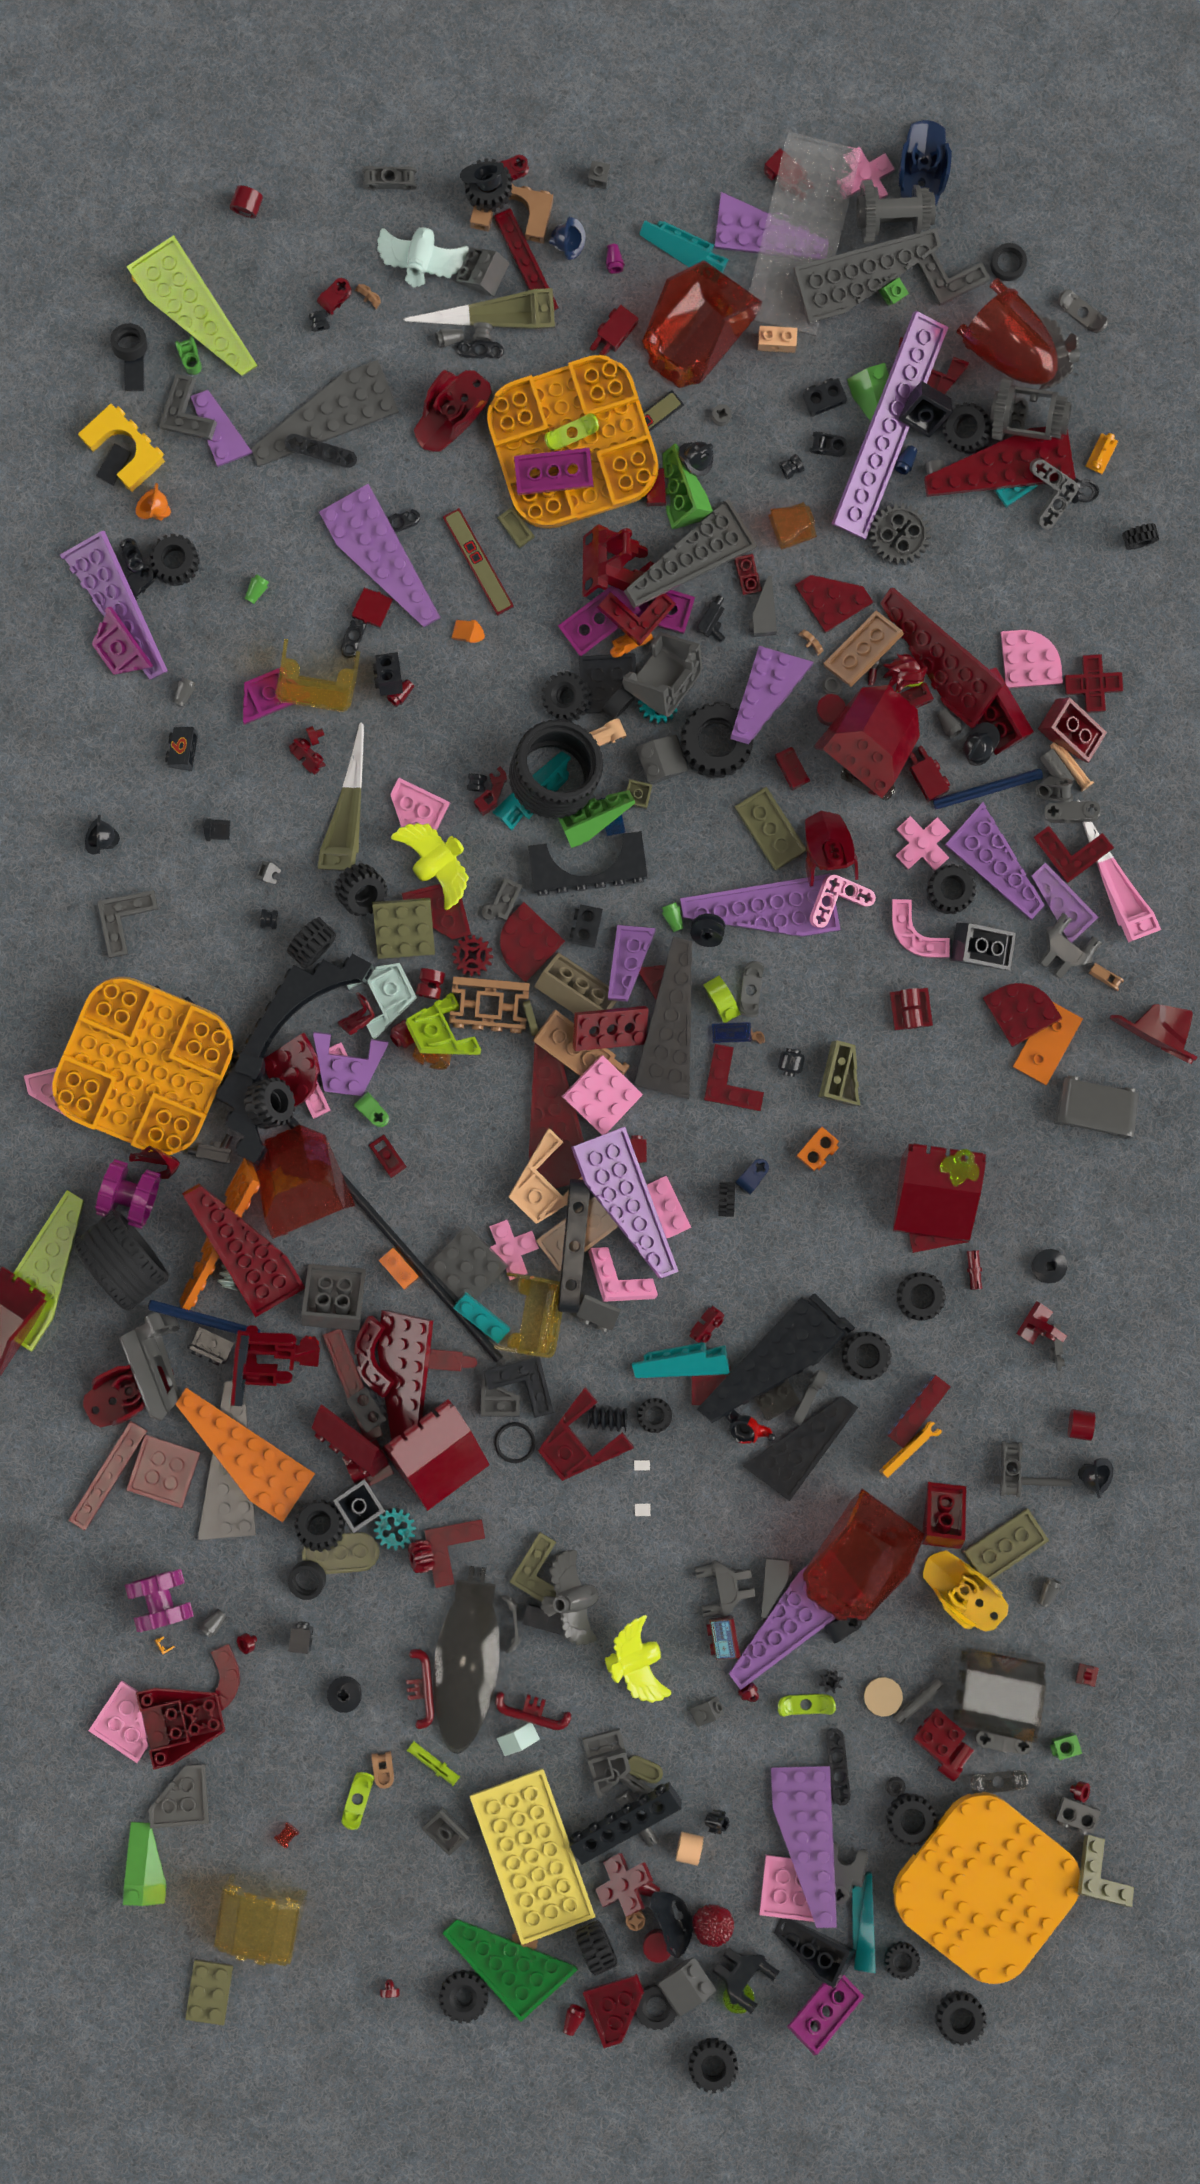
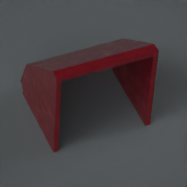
[893,1143,986,1242]
[0,1266,47,1376]
[381,1399,490,1511]

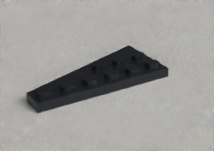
[743,1396,858,1501]

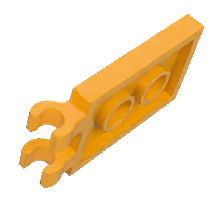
[879,1421,942,1478]

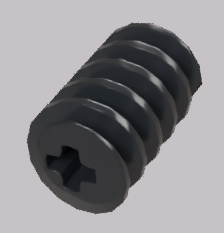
[587,1405,628,1433]

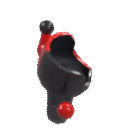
[724,1410,776,1444]

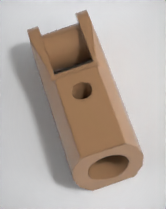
[1088,963,1124,991]

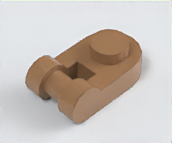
[372,1751,394,1789]

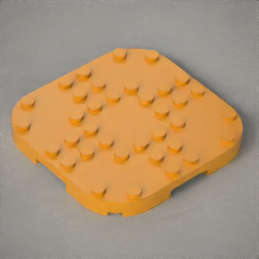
[487,355,658,528]
[52,977,233,1155]
[893,1792,1080,1984]

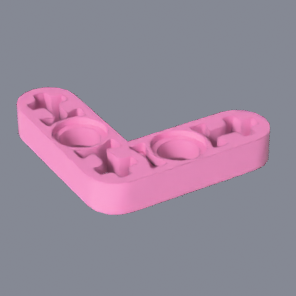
[810,875,876,928]

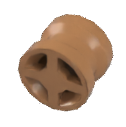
[626,1911,645,1931]

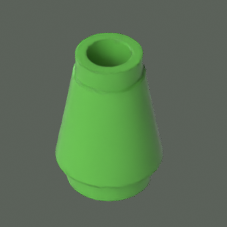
[245,574,269,604]
[662,902,684,932]

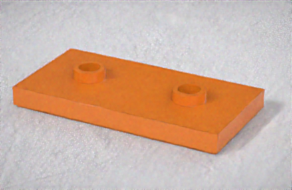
[1013,1002,1083,1085]

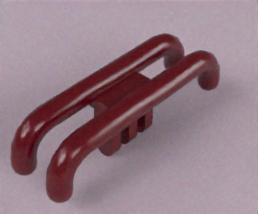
[406,1649,435,1729]
[495,1692,571,1730]

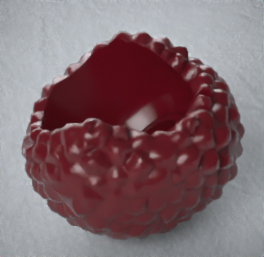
[692,1904,734,1947]

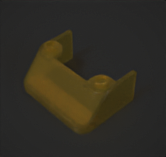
[276,639,360,712]
[494,1272,562,1358]

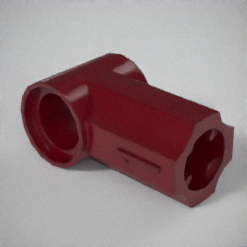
[937,1741,974,1782]

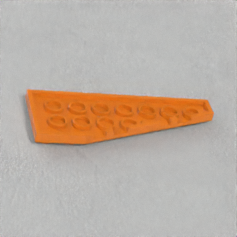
[179,1159,260,1310]
[175,1388,315,1523]

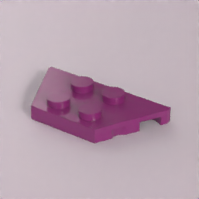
[92,607,153,675]
[243,668,311,725]

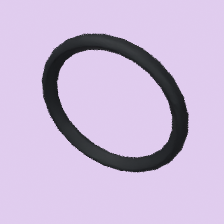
[495,1422,536,1463]

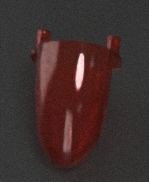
[956,278,1058,385]

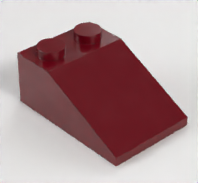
[1038,697,1107,763]
[922,1482,966,1549]

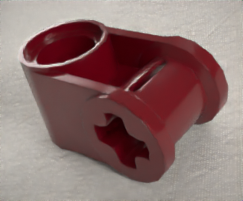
[498,155,529,182]
[317,278,352,315]

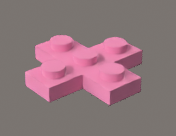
[837,147,895,199]
[895,816,950,871]
[489,1220,539,1280]

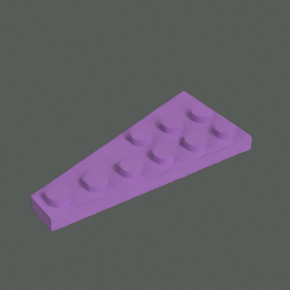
[945,802,1044,920]

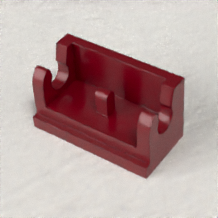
[899,682,934,708]
[774,747,810,791]

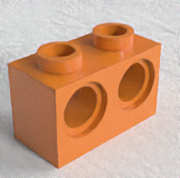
[796,1127,839,1171]
[379,1248,419,1290]

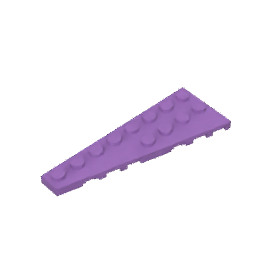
[60,531,168,679]

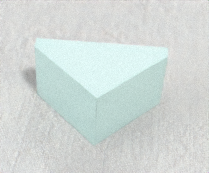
[496,1723,540,1756]

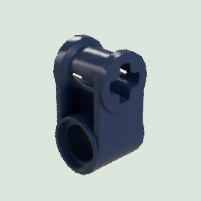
[735,1159,769,1195]

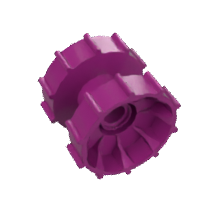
[95,1159,161,1229]
[125,1569,194,1632]

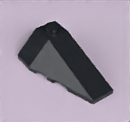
[774,1918,856,1988]

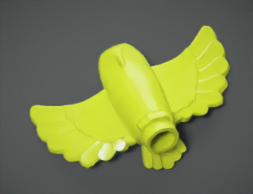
[391,823,469,910]
[605,1615,671,1703]

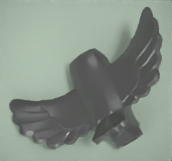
[1018,315,1080,390]
[541,1550,599,1646]

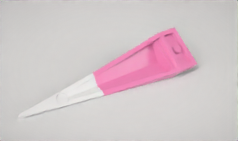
[1077,800,1161,943]

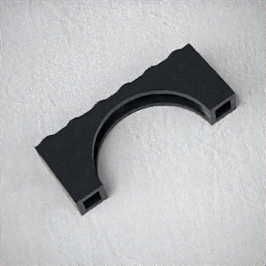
[528,831,648,896]

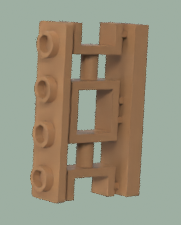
[449,977,530,1034]

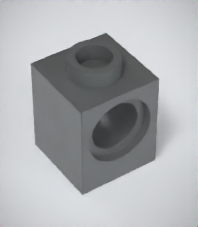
[588,160,610,190]

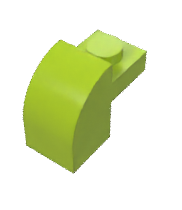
[703,975,741,1023]

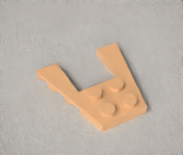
[508,1129,583,1224]

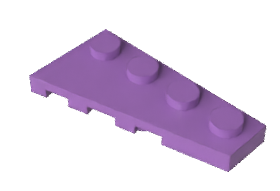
[190,390,253,467]
[1032,863,1099,943]
[608,925,656,1002]

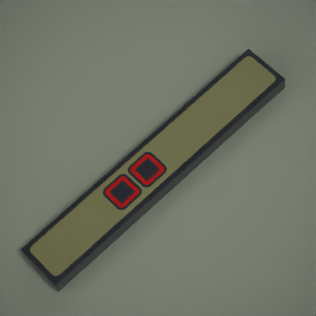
[643,390,684,432]

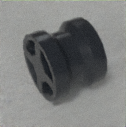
[309,310,330,332]
[467,773,487,792]
[260,909,278,929]

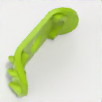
[545,413,599,451]
[778,1694,836,1717]
[342,1772,374,1830]

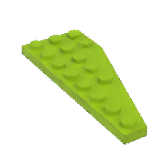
[126,235,258,376]
[14,1190,84,1352]

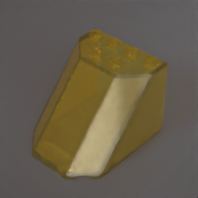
[214,1874,308,1966]

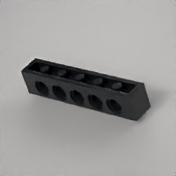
[569,1782,682,1865]

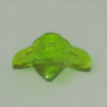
[940,1149,979,1186]

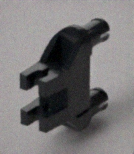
[712,1948,780,2014]

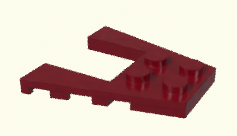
[538,1387,634,1481]

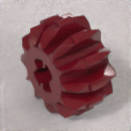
[408,1540,434,1573]

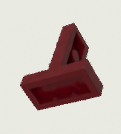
[1016,1301,1067,1344]

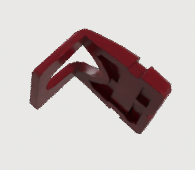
[337,992,374,1035]

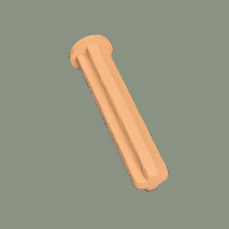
[1050,742,1094,792]

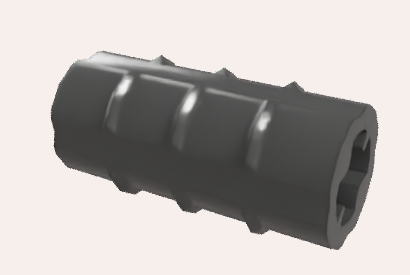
[1039,749,1075,782]

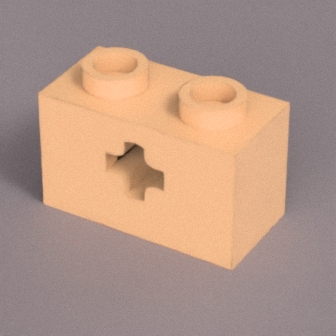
[758,326,797,353]

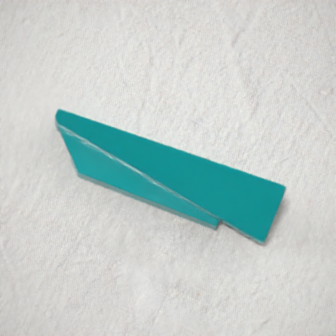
[640,221,729,283]
[492,751,571,831]
[632,1342,729,1378]
[852,1872,876,1973]

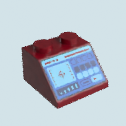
[706,1615,740,1660]

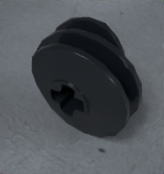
[690,913,725,947]
[1031,1249,1068,1284]
[327,1676,362,1713]

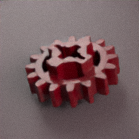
[452,935,494,977]

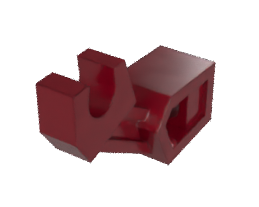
[474,766,507,816]

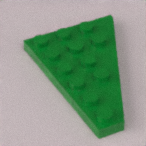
[442,1919,578,2022]

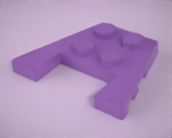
[313,1032,388,1096]

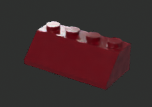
[977,667,1034,755]
[312,1404,388,1478]

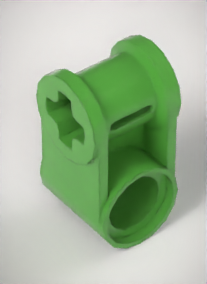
[175,336,202,375]
[354,1091,389,1127]

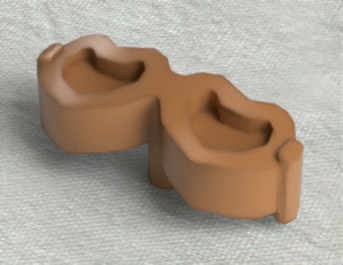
[355,284,381,309]
[798,629,824,656]
[738,1025,765,1044]

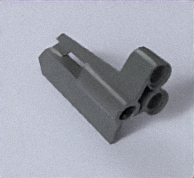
[119,1312,180,1421]

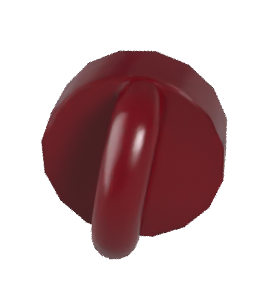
[738,1682,759,1702]
[380,1979,400,1998]

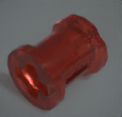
[274,1822,300,1849]

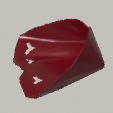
[129,1145,180,1179]

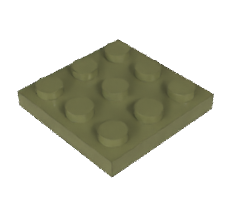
[373,898,435,959]

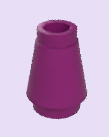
[606,244,625,274]

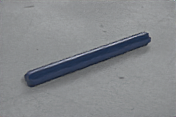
[933,769,1043,809]
[148,1300,260,1334]

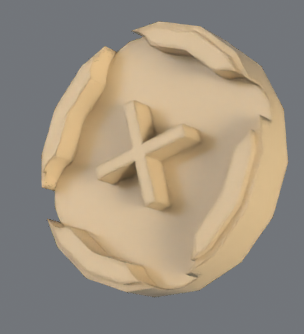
[864,1677,903,1717]

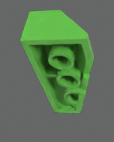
[847,363,889,421]
[662,444,712,529]
[558,790,635,848]
[123,1822,166,1906]

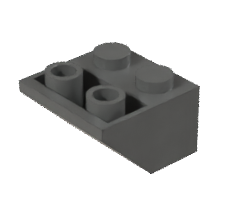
[455,247,510,296]

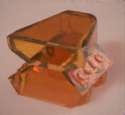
[768,502,817,550]

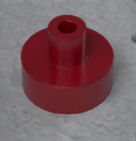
[306,726,324,746]
[237,1633,257,1654]
[1070,1781,1090,1803]

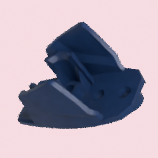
[899,120,952,205]

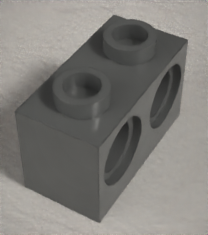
[1054,1795,1101,1835]

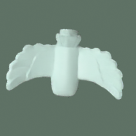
[377,227,469,288]

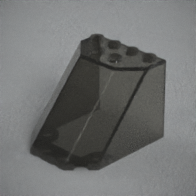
[953,1646,1046,1743]

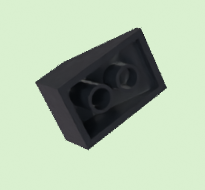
[950,923,1016,971]

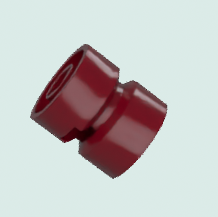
[416,968,445,1000]

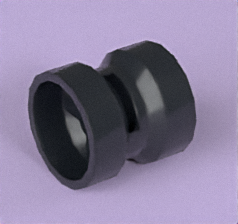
[779,454,805,480]

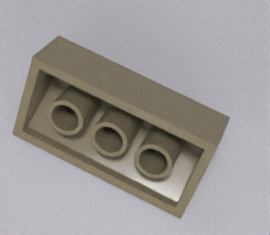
[534,952,617,1029]

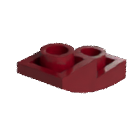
[734,554,762,595]

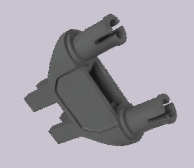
[1038,913,1102,979]
[694,1560,755,1618]

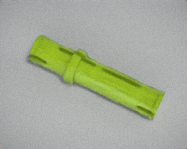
[407,1741,460,1786]

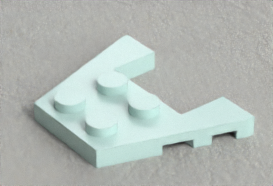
[347,963,417,1039]

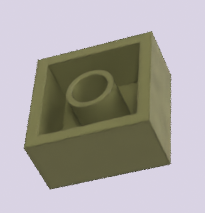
[627,779,652,810]

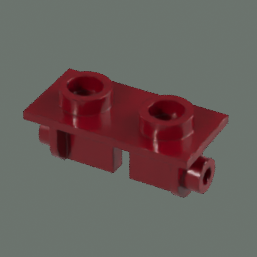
[289,737,326,775]
[689,1306,725,1343]

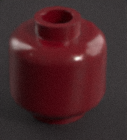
[390,1020,414,1048]

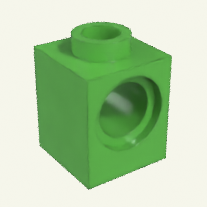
[878,278,909,306]
[1050,1732,1082,1760]

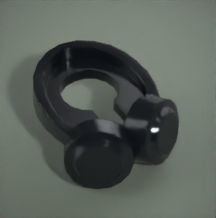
[1068,478,1099,503]

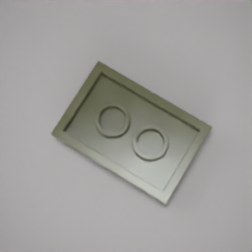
[185,1960,234,2026]

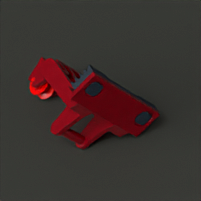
[582,524,659,601]
[231,1325,320,1406]

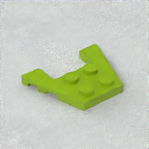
[406,993,481,1055]

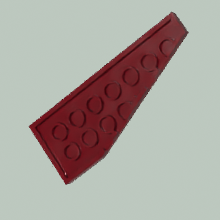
[182,1184,305,1318]

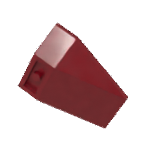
[136,1688,226,1770]

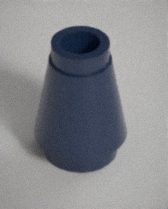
[894,445,918,475]

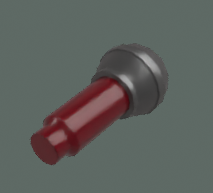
[868,659,881,686]

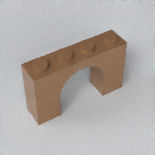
[470,184,554,244]

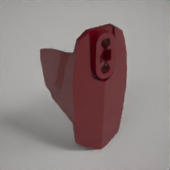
[414,370,492,452]
[805,811,859,887]
[1110,1004,1197,1065]
[83,1365,174,1427]

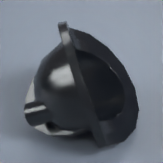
[678,441,713,476]
[85,814,120,855]
[1078,1458,1113,1499]

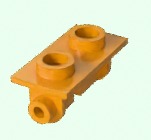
[1085,433,1118,475]

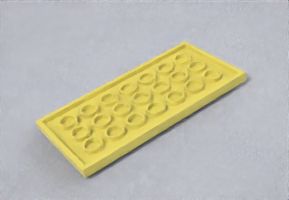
[470,1768,595,1945]

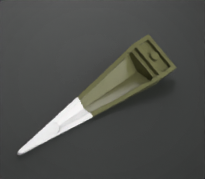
[404,288,555,330]
[318,723,364,871]

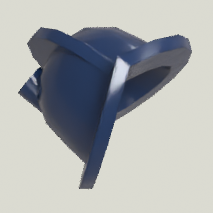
[549,217,586,260]

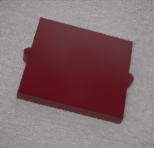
[351,587,393,628]

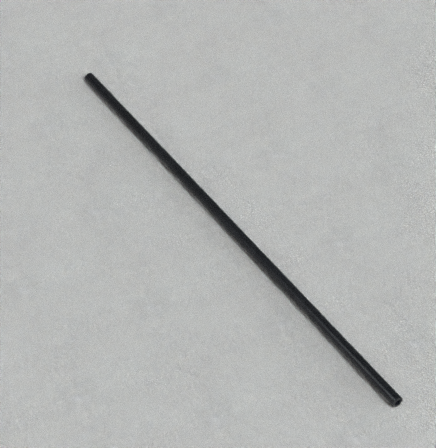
[184,997,503,1363]

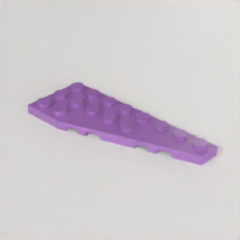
[319,484,441,627]
[680,874,840,937]
[771,1766,837,1928]

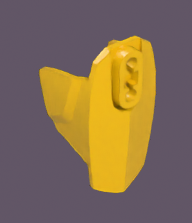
[923,1550,1008,1632]

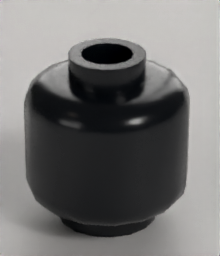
[778,1048,805,1077]

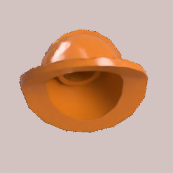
[135,483,171,521]

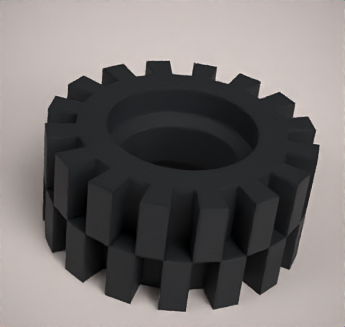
[1122,523,1159,550]
[718,1182,735,1217]
[637,1398,672,1433]
[884,1942,920,1980]

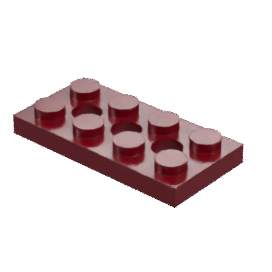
[573,1006,649,1051]

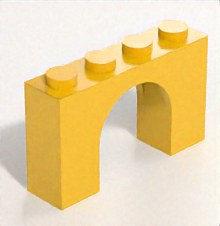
[78,404,165,492]

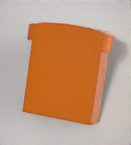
[452,620,485,643]

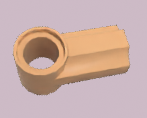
[589,718,627,746]

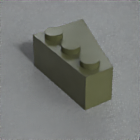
[818,1040,860,1106]

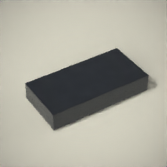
[124,355,144,391]
[96,443,132,486]

